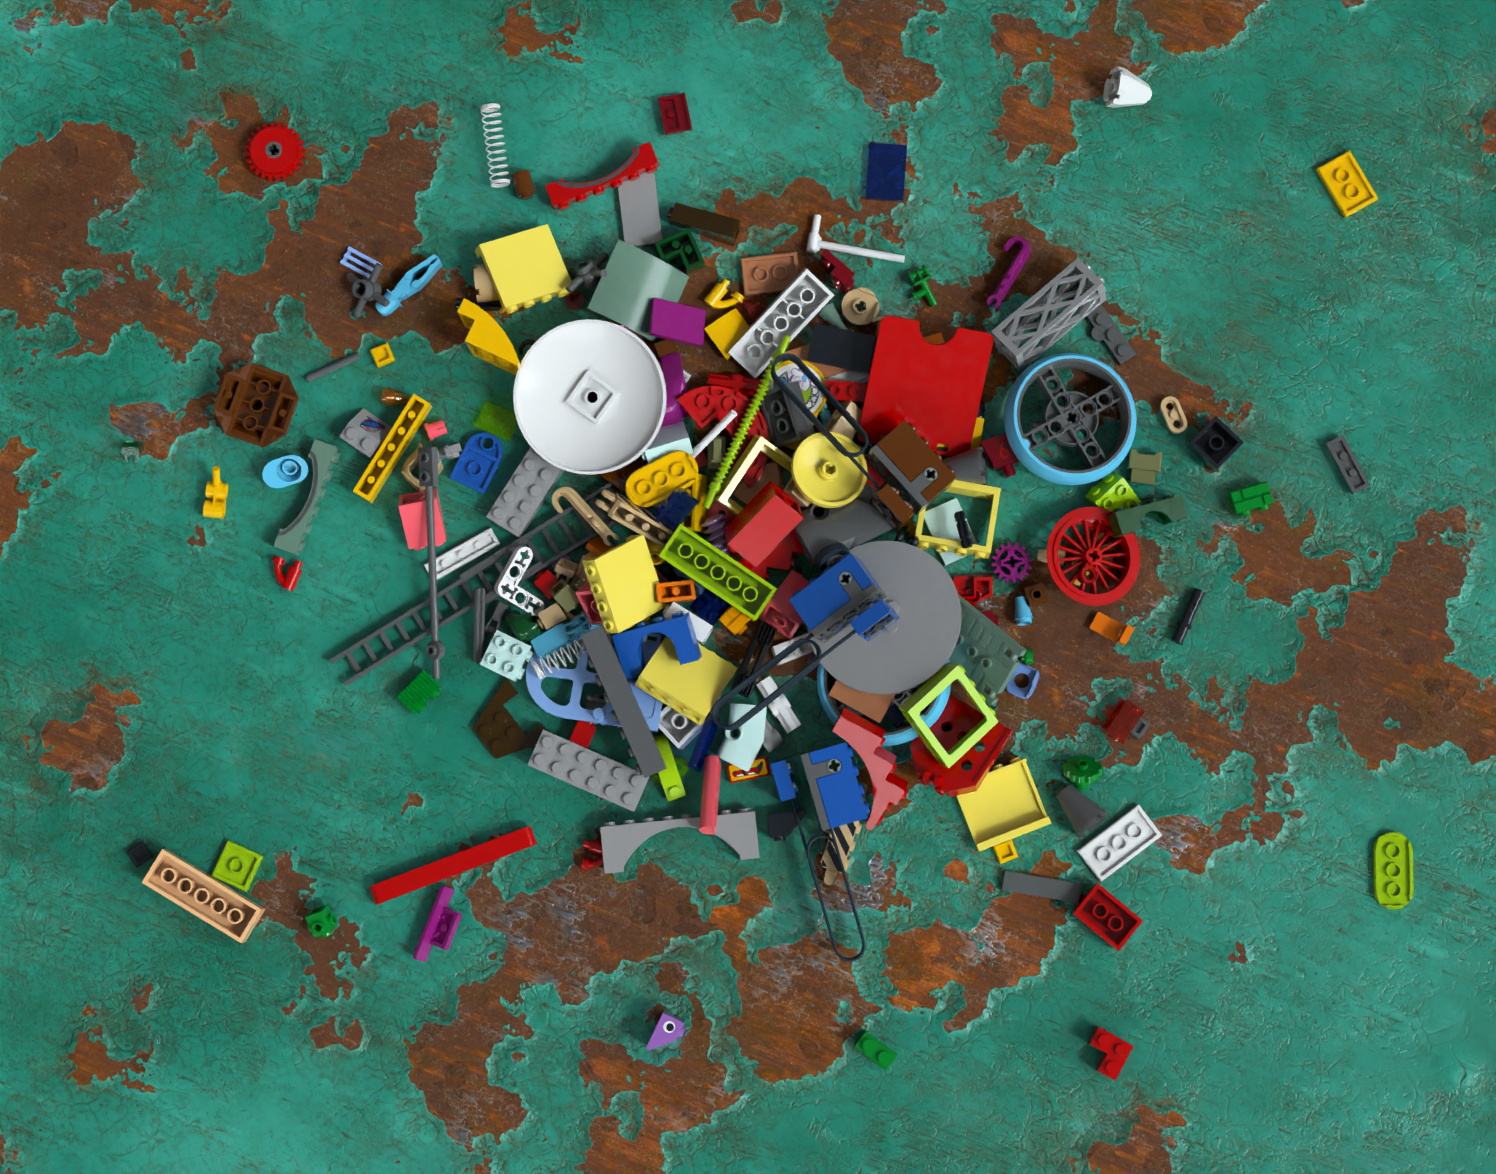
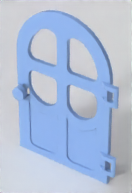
[526,626,663,732]

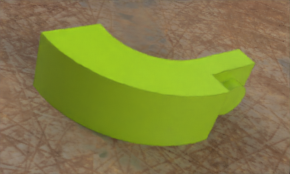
[653,734,686,802]

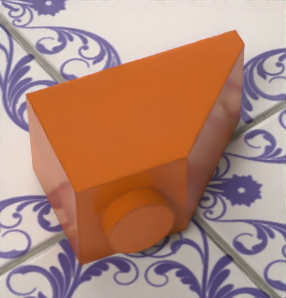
[655,580,696,603]

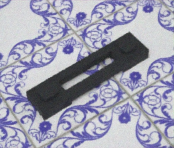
[731,620,778,698]

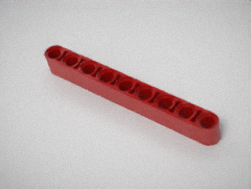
[369,826,537,905]

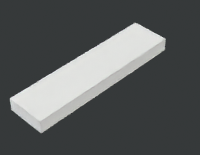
[424,528,500,580]

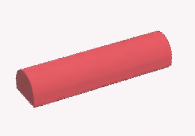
[699,755,721,834]

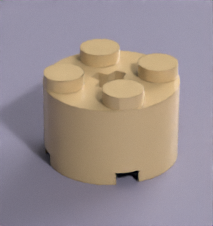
[474,263,499,302]

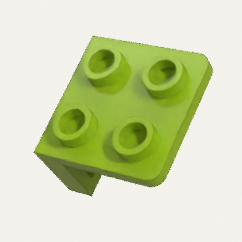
[1085,471,1141,513]

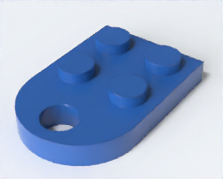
[449,433,503,495]

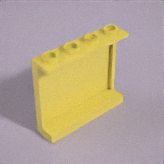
[475,224,572,314]
[582,534,667,634]
[635,636,737,726]
[956,757,1052,851]

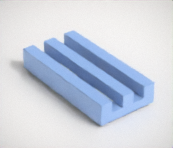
[340,246,382,278]

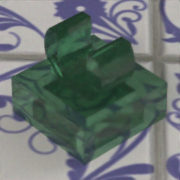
[120,440,144,462]

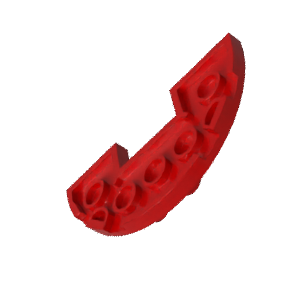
[676,386,770,488]

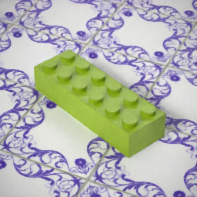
[659,524,777,621]

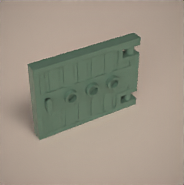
[949,594,1027,706]

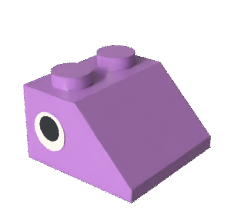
[646,1011,686,1050]

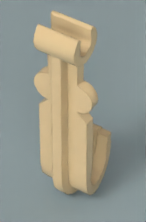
[552,487,619,546]

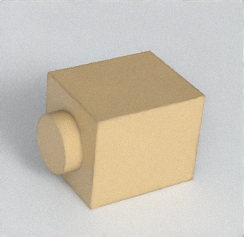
[537,602,568,631]

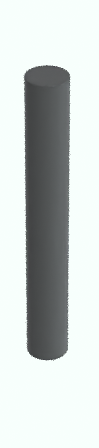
[306,352,361,382]

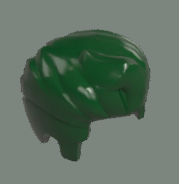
[504,610,543,643]

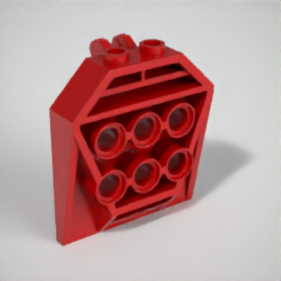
[910,694,1013,797]

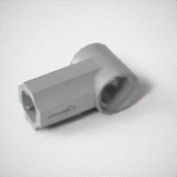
[762,719,784,753]

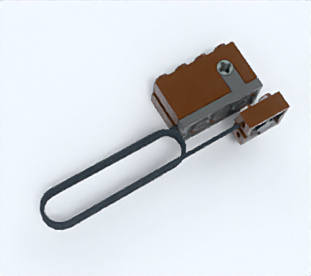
[771,353,957,531]

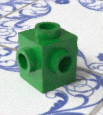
[305,904,337,938]

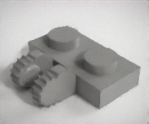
[437,443,463,463]

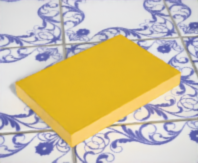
[1316,150,1378,218]

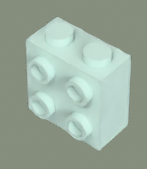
[480,630,534,682]

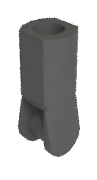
[484,601,509,637]

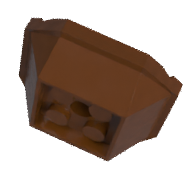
[213,363,299,448]

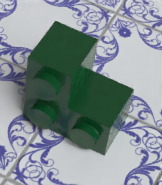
[655,228,705,275]

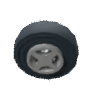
[816,542,850,572]

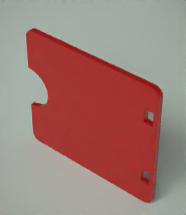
[857,315,993,457]

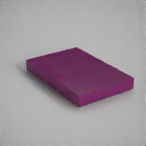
[648,298,706,347]

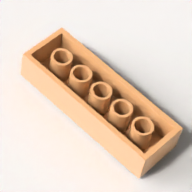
[142,849,265,943]

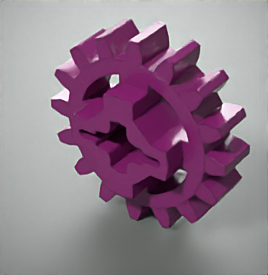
[990,542,1033,584]

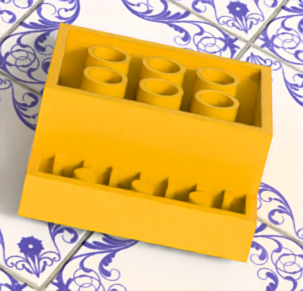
[457,298,521,375]

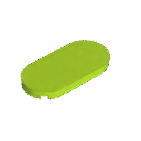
[1373,832,1414,910]

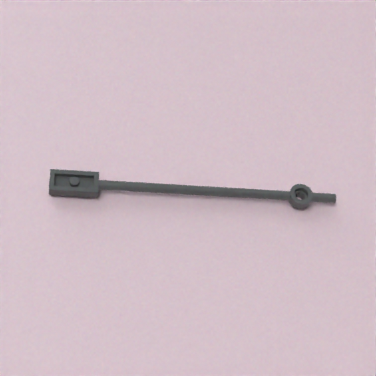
[418,447,445,679]

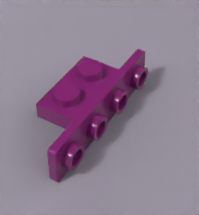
[413,886,462,962]

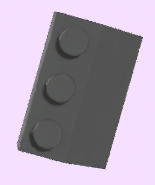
[760,381,815,449]

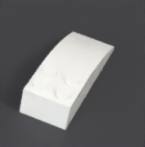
[728,268,834,378]

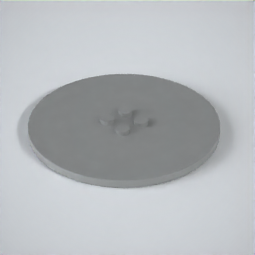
[807,540,962,695]

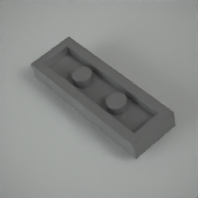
[1325,435,1370,495]

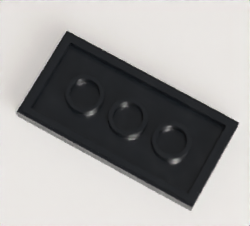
[807,323,877,374]

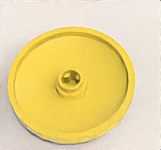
[791,432,867,508]

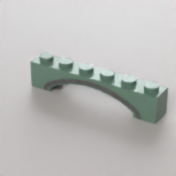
[274,439,340,556]

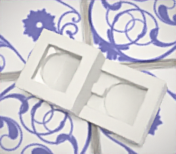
[771,633,814,666]

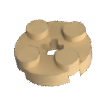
[841,287,880,326]

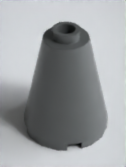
[942,446,988,484]
[1056,784,1109,839]

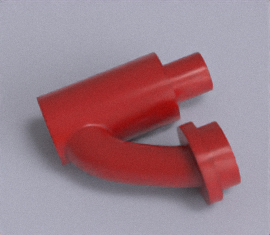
[271,555,303,592]
[581,839,603,871]

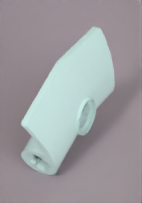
[716,703,767,771]

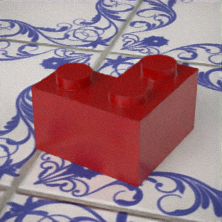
[1087,1026,1134,1081]

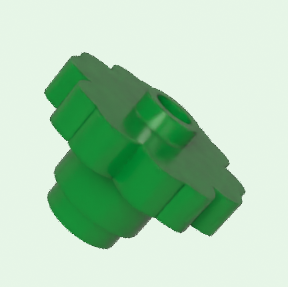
[1062,756,1102,790]

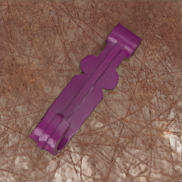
[987,236,1031,312]

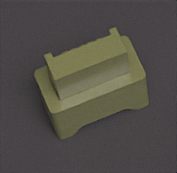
[708,437,726,472]
[1126,449,1162,486]

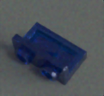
[655,488,699,532]
[690,588,731,626]

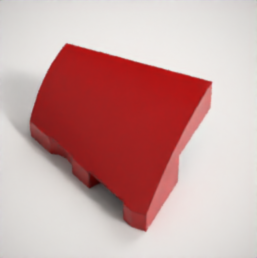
[952,573,993,606]

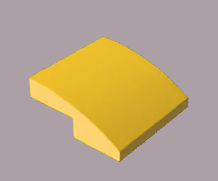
[705,308,749,360]

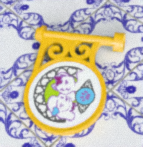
[765,360,826,451]

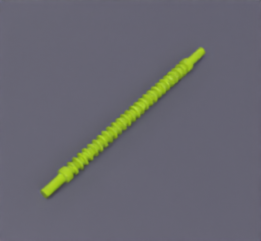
[702,335,791,509]

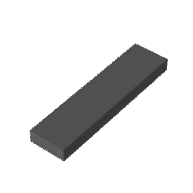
[1001,871,1081,903]

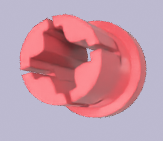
[423,419,448,442]

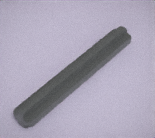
[473,587,485,662]

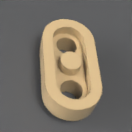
[1160,396,1187,434]

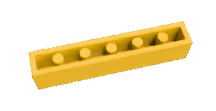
[353,394,432,504]

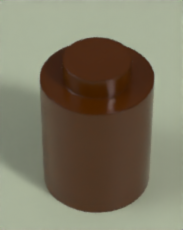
[511,170,536,200]

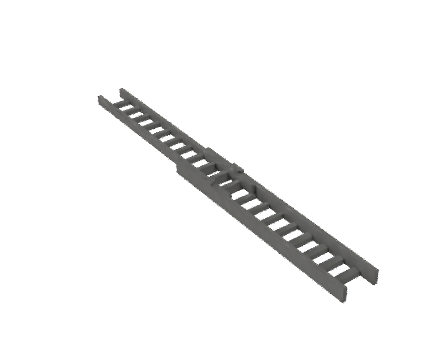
[330,460,648,687]

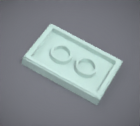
[924,498,978,566]

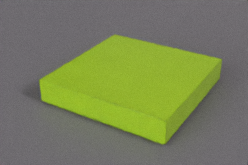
[211,840,264,892]

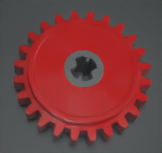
[245,122,306,183]

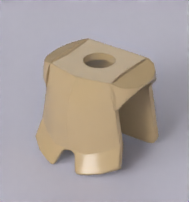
[401,442,443,492]

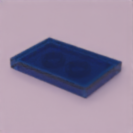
[865,143,907,202]
[687,713,721,772]

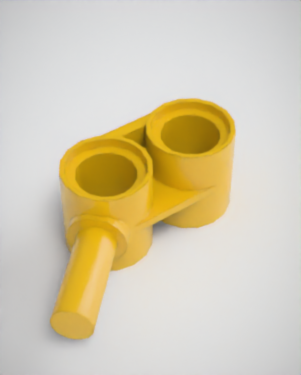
[203,466,228,519]

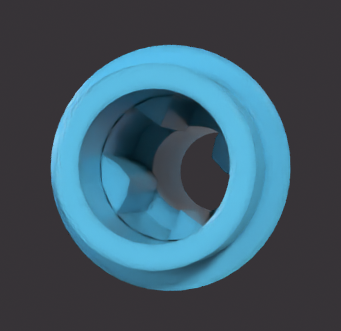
[1014,596,1033,626]

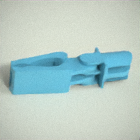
[375,254,443,316]
[530,612,603,659]

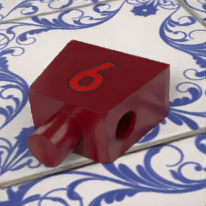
[980,433,1020,478]

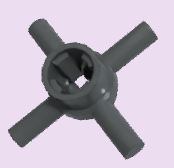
[566,252,609,293]
[346,263,390,316]

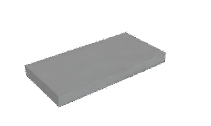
[618,172,662,247]

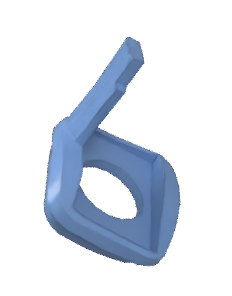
[1006,663,1040,699]

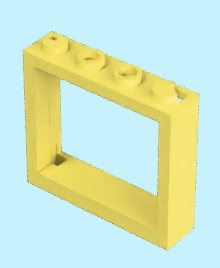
[914,478,1001,559]

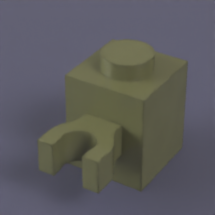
[548,575,585,613]

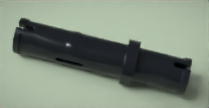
[1171,588,1206,645]

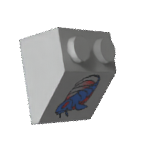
[339,408,392,460]

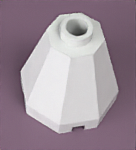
[1103,66,1152,108]

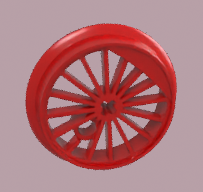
[1046,507,1140,606]

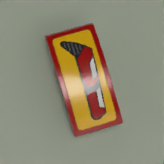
[727,756,771,784]

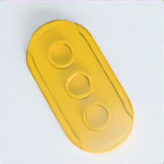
[625,451,698,507]

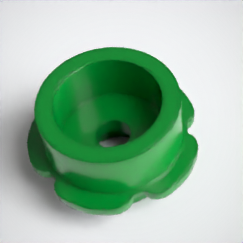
[1021,647,1033,666]

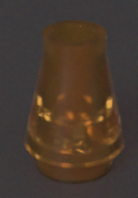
[381,387,409,406]

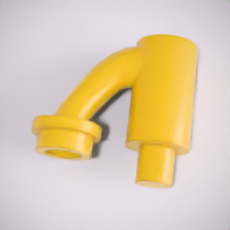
[703,278,744,309]

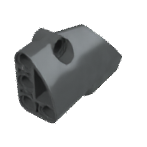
[793,499,893,567]

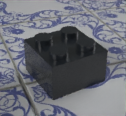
[1186,416,1244,473]

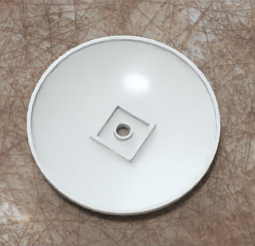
[513,319,667,475]

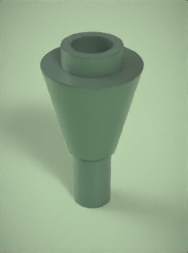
[819,303,849,330]

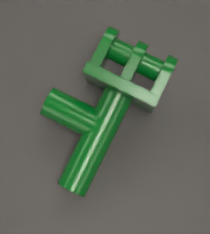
[907,265,937,307]

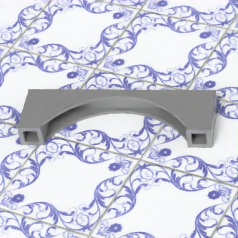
[600,808,760,874]

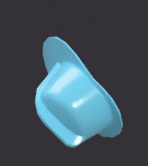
[262,454,308,488]

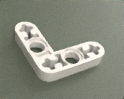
[494,546,544,616]

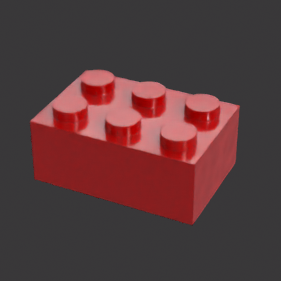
[1071,883,1143,951]

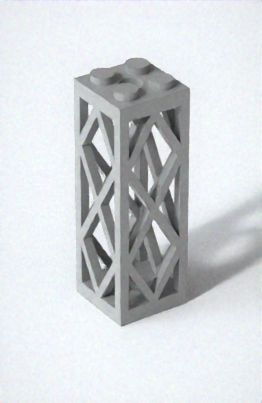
[991,258,1106,372]

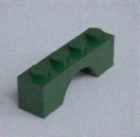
[1107,494,1188,538]

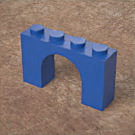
[612,611,702,679]

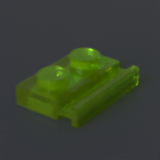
[475,401,518,441]

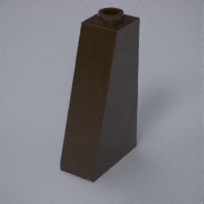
[667,203,740,246]

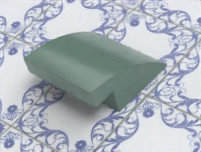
[587,239,689,344]

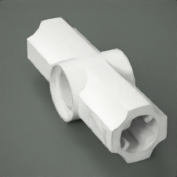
[756,676,801,734]

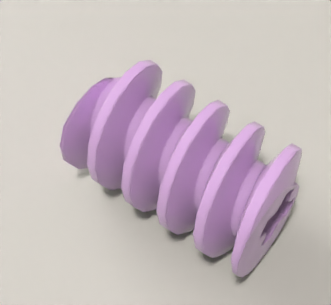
[701,514,732,555]

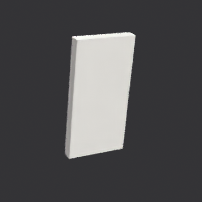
[1077,804,1162,882]

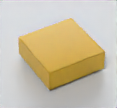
[370,342,395,368]
[993,839,1018,864]

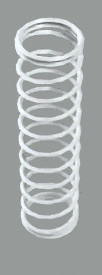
[480,103,510,188]
[531,633,614,680]

